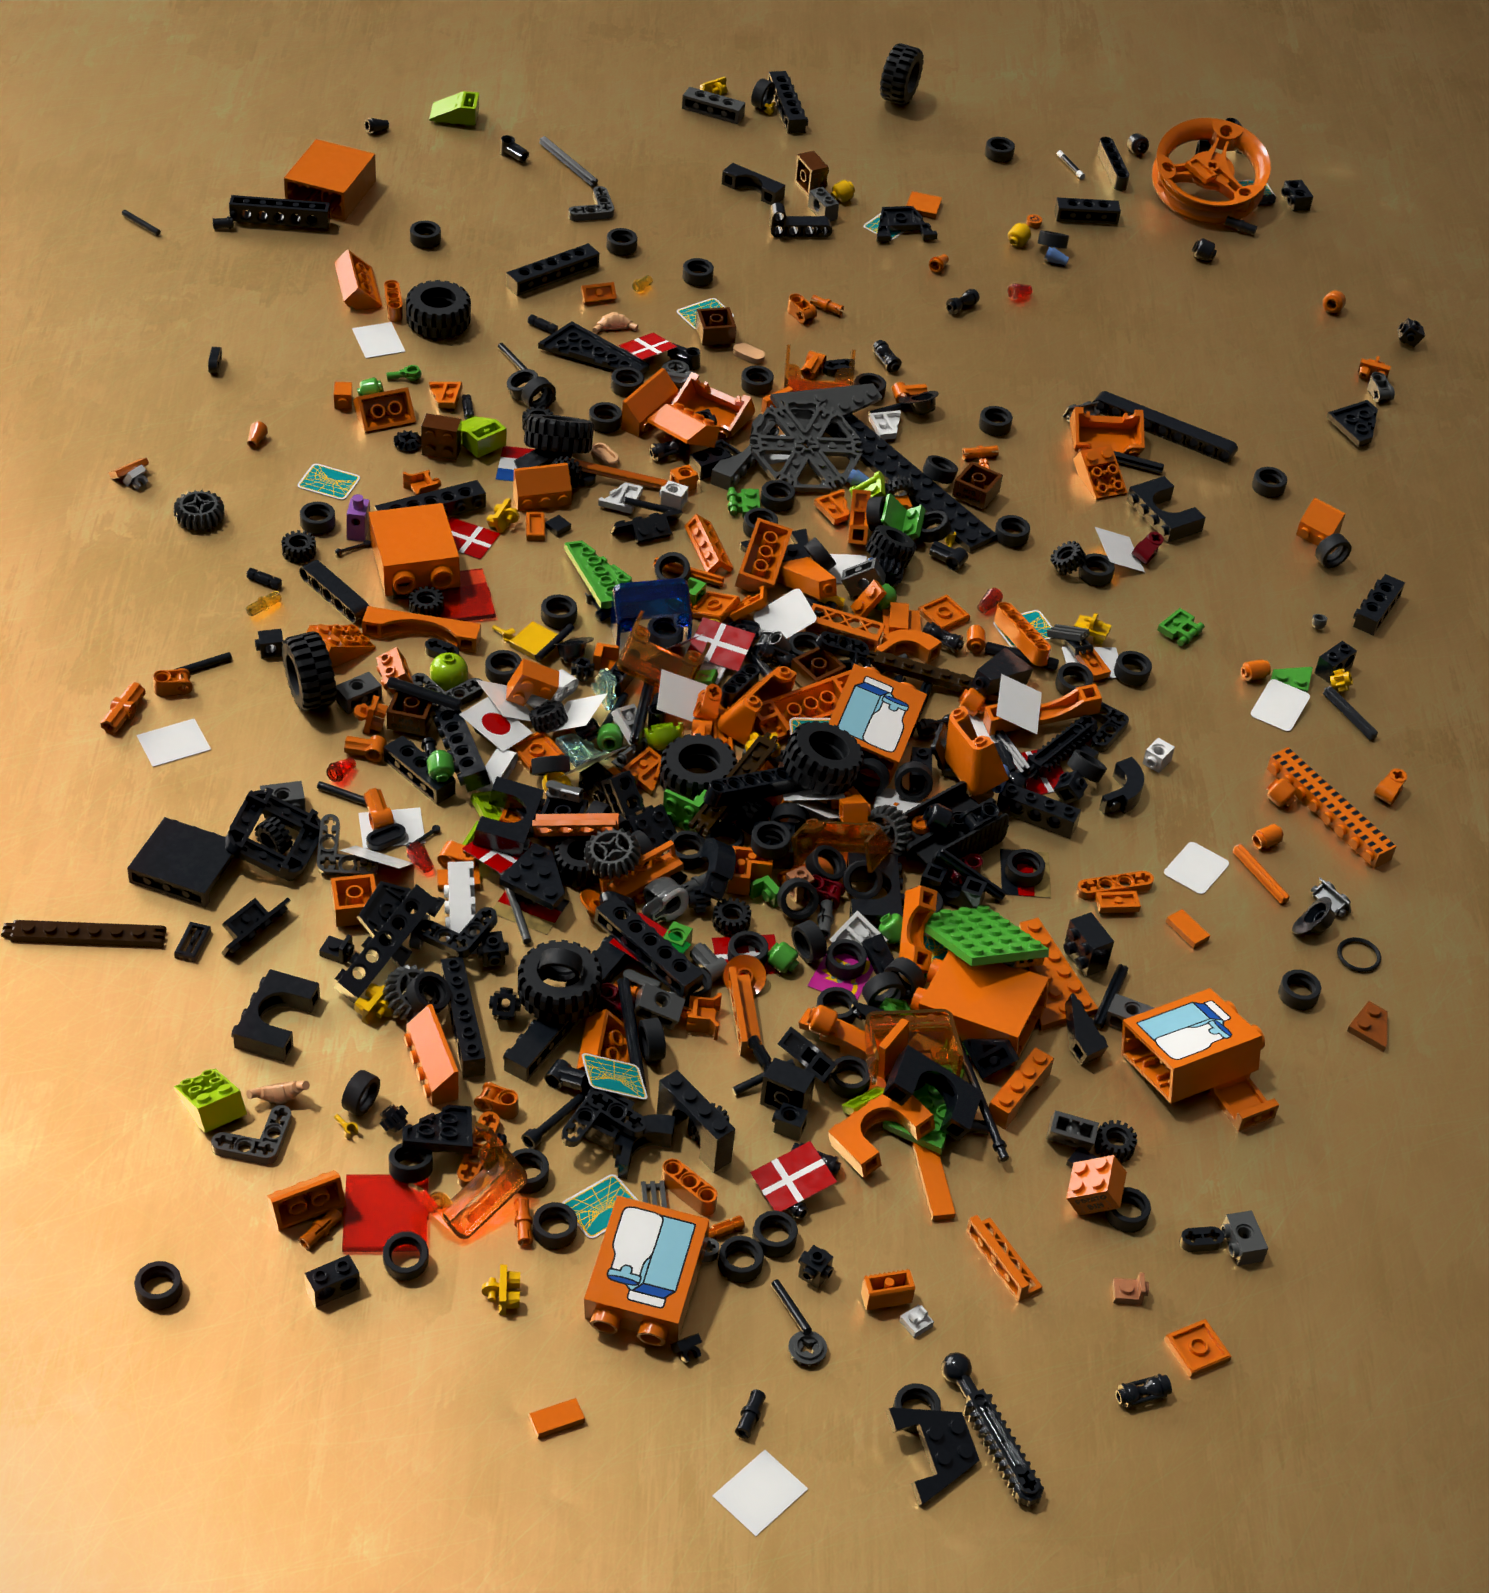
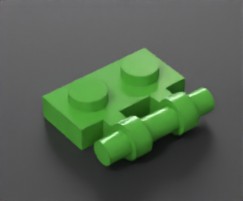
[727,487,760,517]
[1157,608,1205,646]

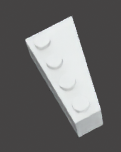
[444,861,477,954]

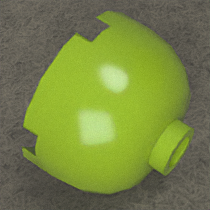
[429,653,468,690]
[644,722,684,754]

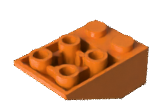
[1073,445,1128,500]
[306,624,376,666]

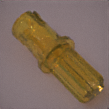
[246,590,282,616]

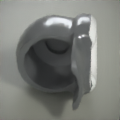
[642,877,689,923]

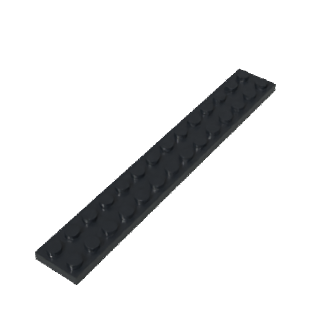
[826,414,997,553]

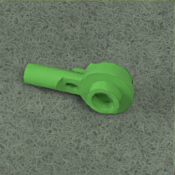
[386,365,422,381]

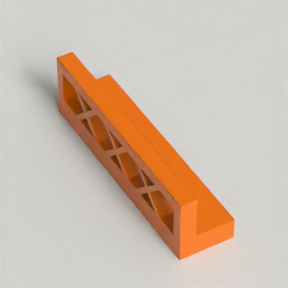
[684,514,734,574]
[806,603,885,651]
[532,813,620,837]
[599,840,684,898]
[727,966,762,1055]
[966,1215,1042,1302]

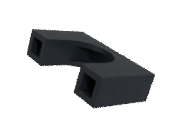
[1127,476,1206,543]
[473,776,546,858]
[846,852,904,929]
[231,969,320,1062]
[883,1045,983,1141]
[657,1070,735,1173]

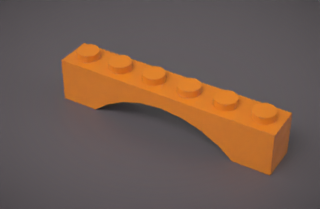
[362,606,481,653]
[983,684,1102,736]

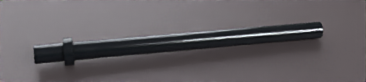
[952,1036,1009,1162]

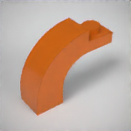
[848,489,871,545]
[874,629,942,664]

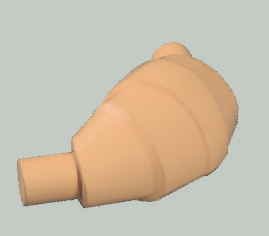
[592,312,638,334]
[246,1081,310,1104]

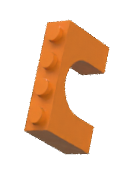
[828,1094,935,1178]

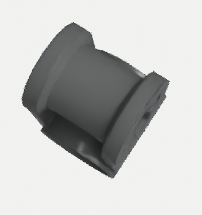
[1367,372,1395,402]
[754,630,792,654]

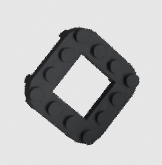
[225,787,321,881]

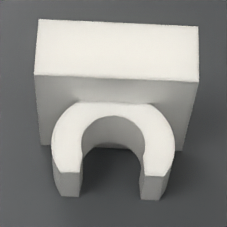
[123,464,148,490]
[899,1305,934,1338]

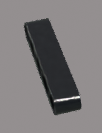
[1097,137,1129,191]
[299,560,369,623]

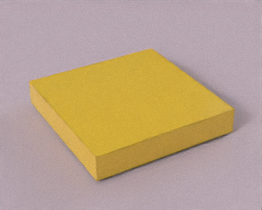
[509,621,563,662]

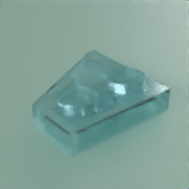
[591,668,617,711]

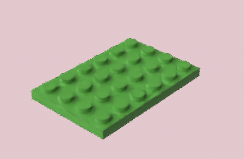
[924,905,1049,966]

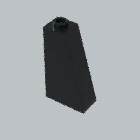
[971,648,1034,696]

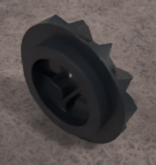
[394,430,421,451]

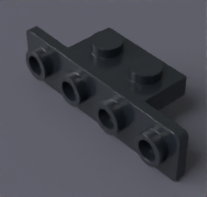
[610,509,683,544]
[222,898,291,956]

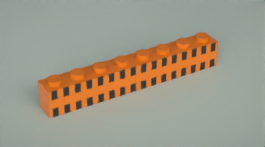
[1267,747,1397,869]

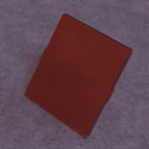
[424,568,496,621]
[342,1174,430,1252]

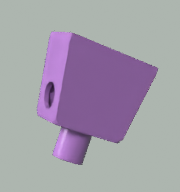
[347,494,371,542]

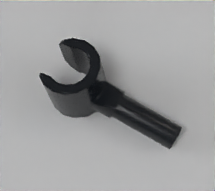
[585,593,601,610]

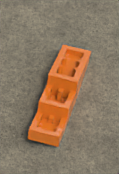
[799,1008,882,1063]

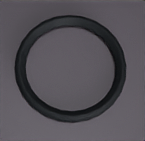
[1337,937,1381,972]

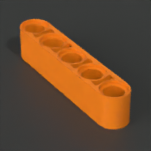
[994,602,1051,666]

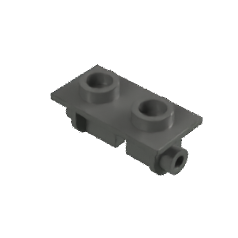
[1062,401,1100,422]
[611,737,648,770]
[1311,877,1351,917]

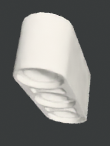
[527,669,579,709]
[476,748,518,792]

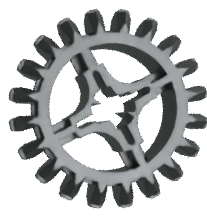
[174,489,225,531]
[862,805,913,858]
[584,827,641,880]
[382,964,439,1023]

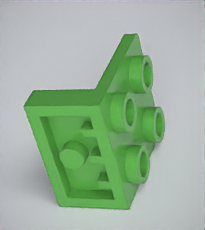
[881,493,925,540]
[663,789,707,834]

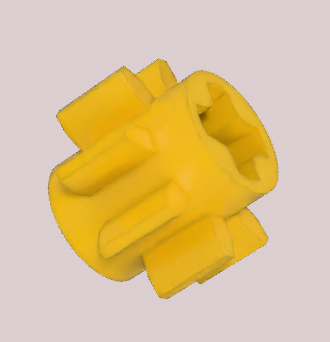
[1330,669,1353,692]

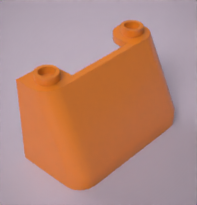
[671,372,755,438]
[1070,407,1145,457]
[717,666,797,745]
[945,706,1009,796]

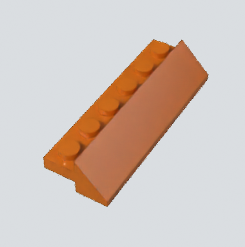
[754,670,851,741]

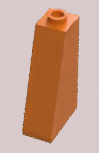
[776,557,837,599]

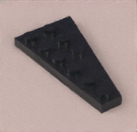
[538,321,649,374]

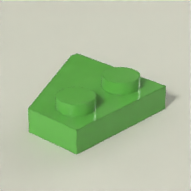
[1271,667,1313,692]

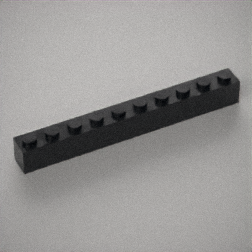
[503,935,632,1082]

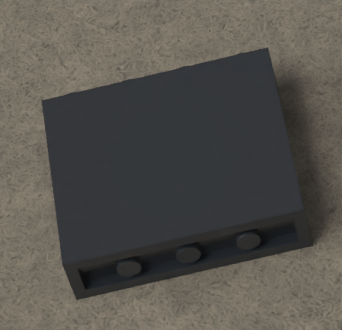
[127,817,236,908]

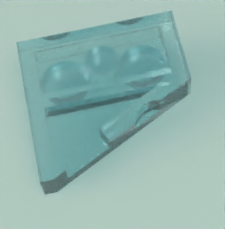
[555,733,609,768]

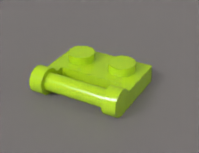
[849,471,886,497]

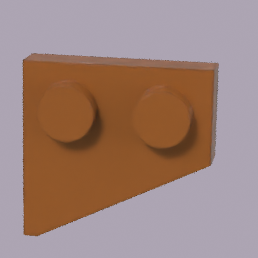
[1347,1001,1388,1052]

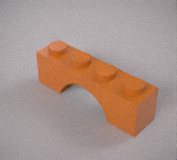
[827,786,871,824]
[899,885,938,974]
[989,1047,1054,1130]

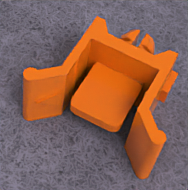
[403,470,441,495]
[680,993,722,1040]

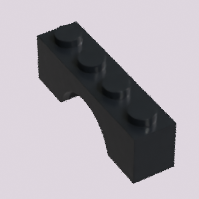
[722,163,785,205]

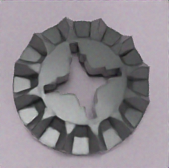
[662,360,689,374]
[788,1331,827,1367]

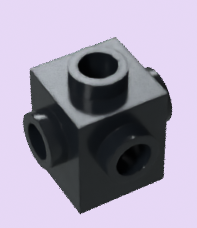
[1397,318,1425,347]
[1053,770,1088,804]
[477,931,509,967]
[489,987,521,1020]
[798,1245,834,1289]

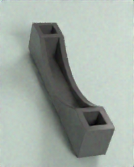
[711,414,779,490]

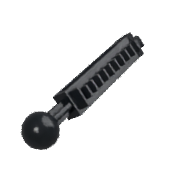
[1007,715,1098,789]
[941,1352,1044,1507]

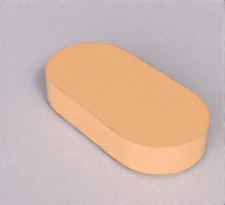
[733,343,765,364]
[591,443,619,468]

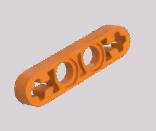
[1076,871,1154,900]
[457,1111,500,1189]

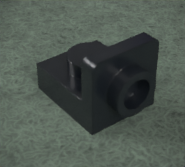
[319,934,354,964]

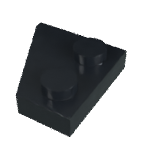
[962,1038,1019,1079]

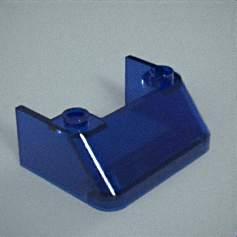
[611,578,693,647]

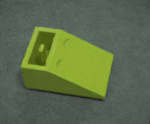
[429,91,479,126]
[462,416,507,458]
[174,1068,247,1133]

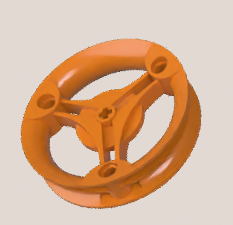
[1152,118,1271,224]

